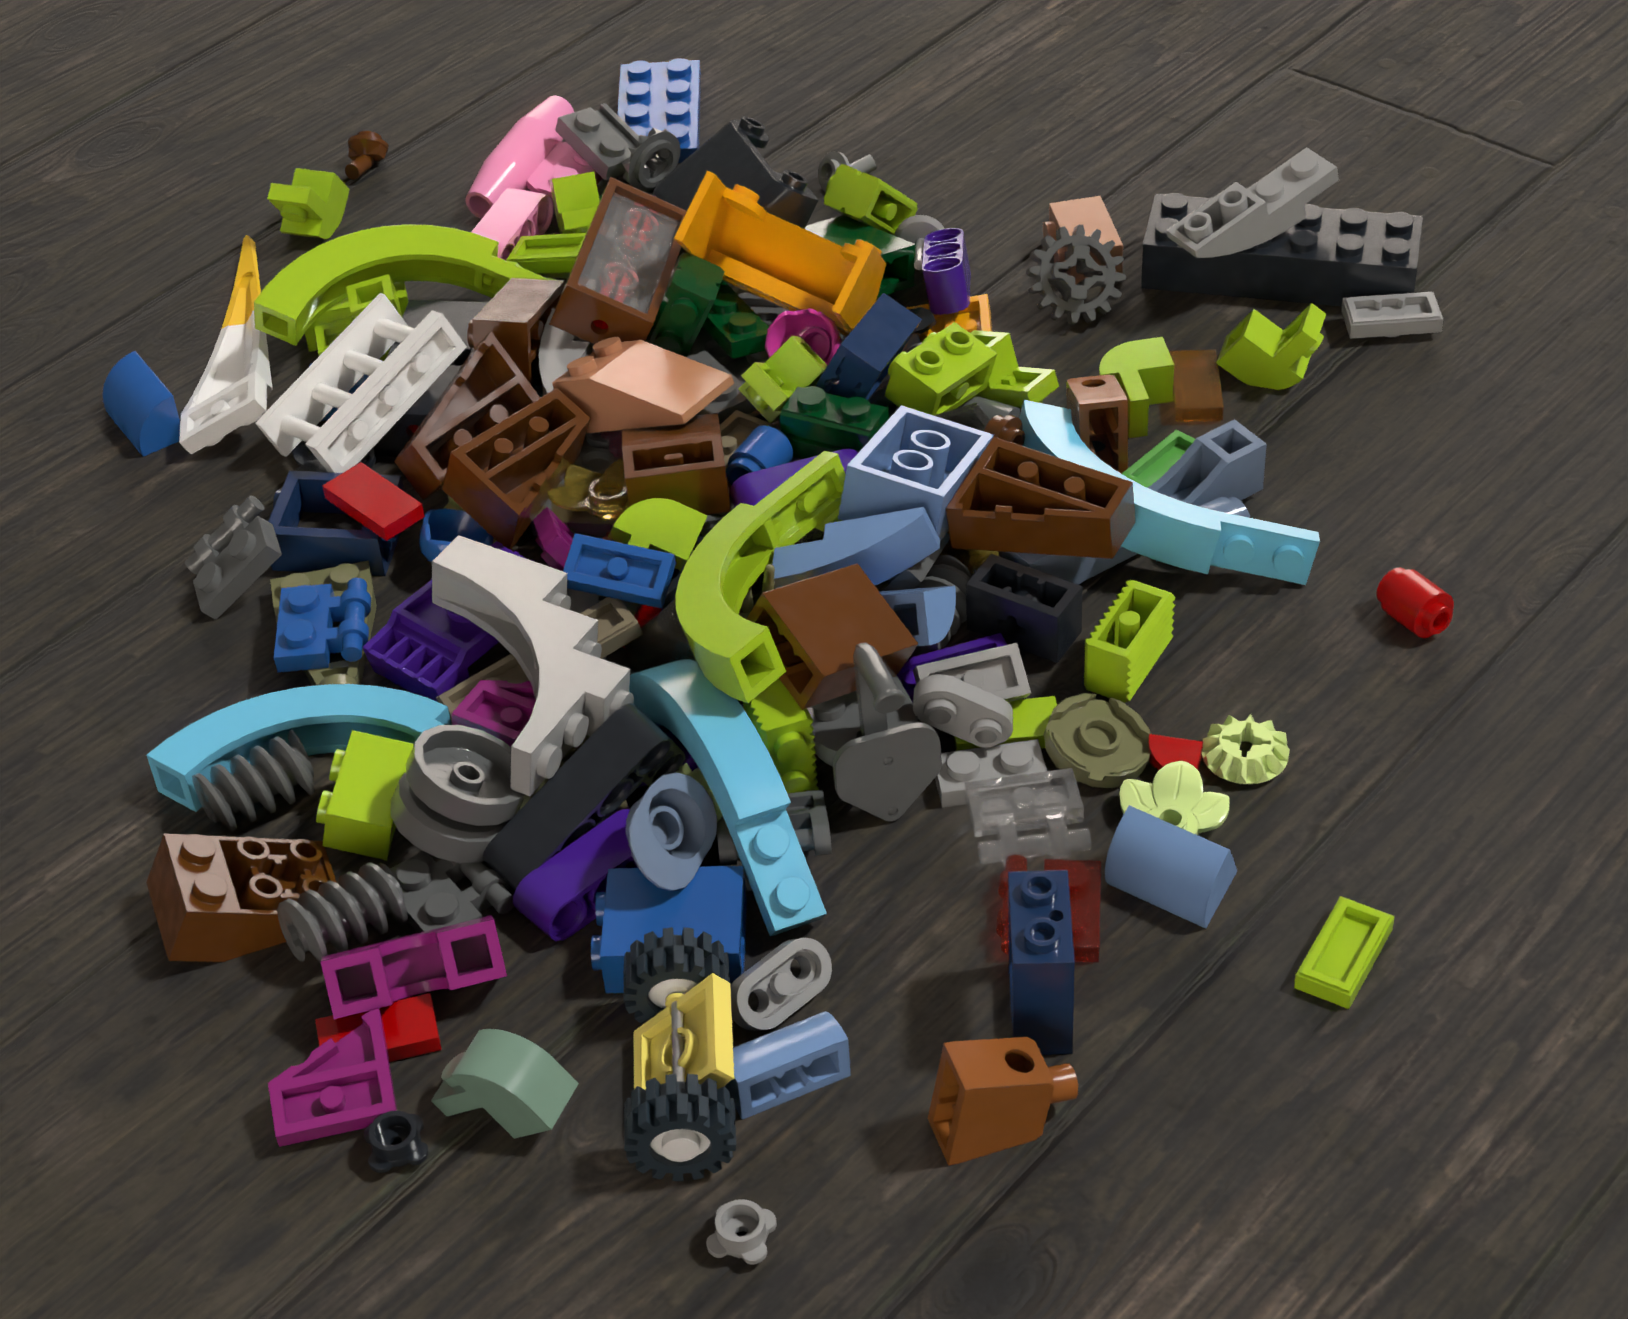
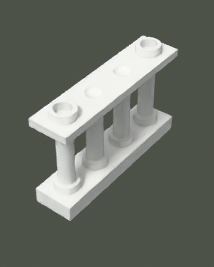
[255,293,467,473]

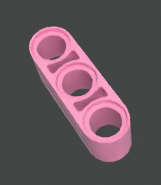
[471,188,554,261]

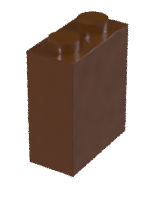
[746,563,918,710]

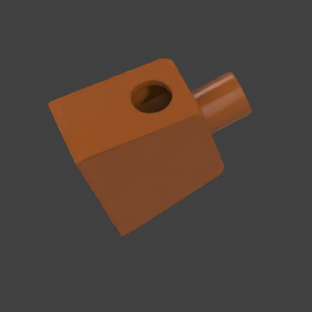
[1066,374,1128,474]
[928,1037,1078,1166]

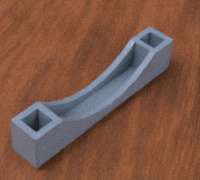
[999,419,1267,584]

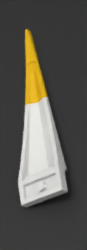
[179,235,273,455]

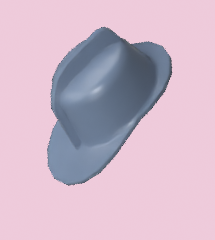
[625,772,717,891]

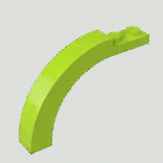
[254,224,565,346]
[676,451,846,704]

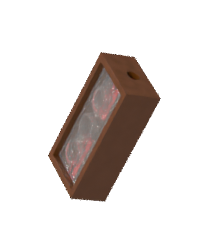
[549,177,687,344]

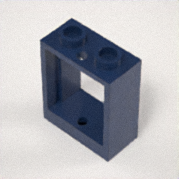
[815,293,922,400]
[268,471,404,576]
[1008,870,1075,1055]

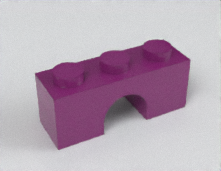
[321,915,507,1019]

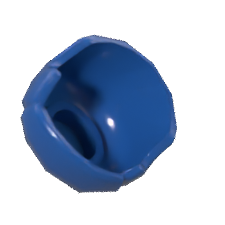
[419,508,494,563]

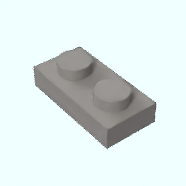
[913,643,1031,702]
[935,739,1049,808]

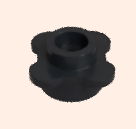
[364,1111,429,1173]

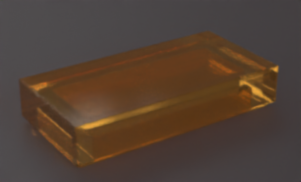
[1169,350,1224,422]

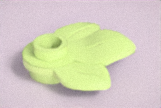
[1119,761,1230,835]

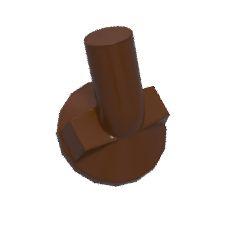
[344,131,389,179]

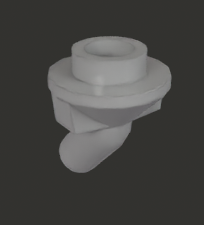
[818,151,877,192]

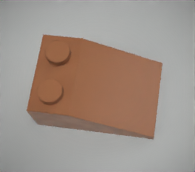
[552,337,734,433]

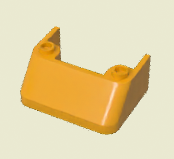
[674,171,886,337]

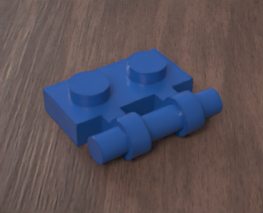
[274,578,371,672]

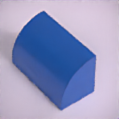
[103,351,180,457]

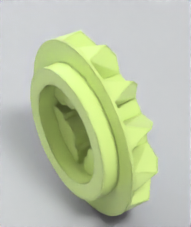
[1202,714,1290,784]

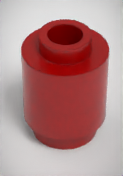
[1376,567,1454,638]

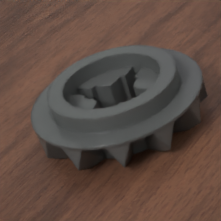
[622,128,680,192]

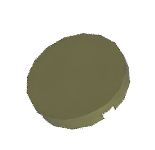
[1044,693,1151,788]

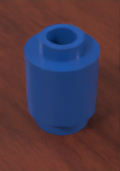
[726,425,793,486]

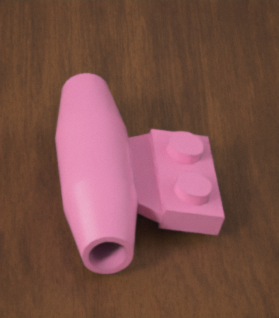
[466,96,603,219]

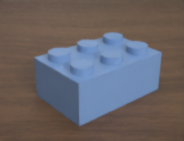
[838,405,994,541]

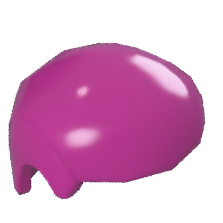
[765,308,842,365]

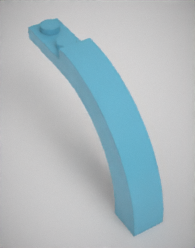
[1019,400,1320,585]
[629,659,827,937]
[146,684,452,812]

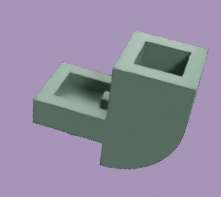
[431,1029,579,1139]

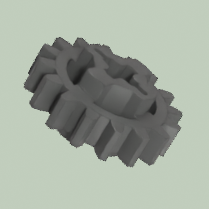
[1026,224,1126,325]

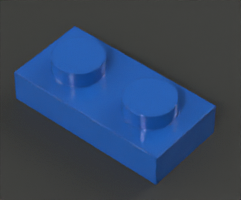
[563,533,676,609]

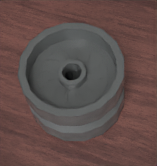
[391,725,526,863]

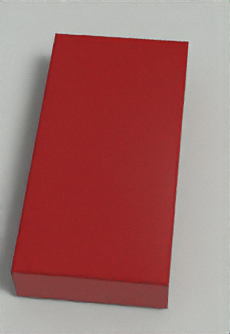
[323,462,425,541]
[315,993,442,1062]

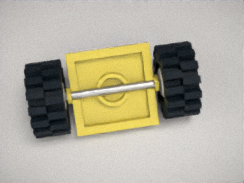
[623,927,736,1181]

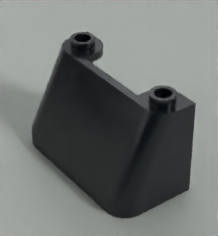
[652,116,819,253]

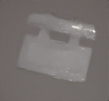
[965,768,1091,867]

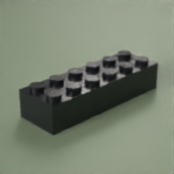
[1141,193,1423,307]

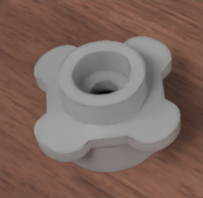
[706,1199,777,1264]

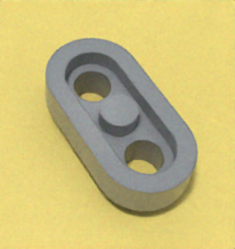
[913,674,1013,747]
[730,938,832,1031]

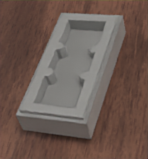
[1341,292,1443,339]

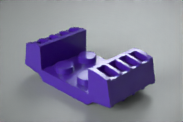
[363,541,535,702]

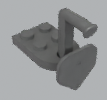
[807,642,942,821]

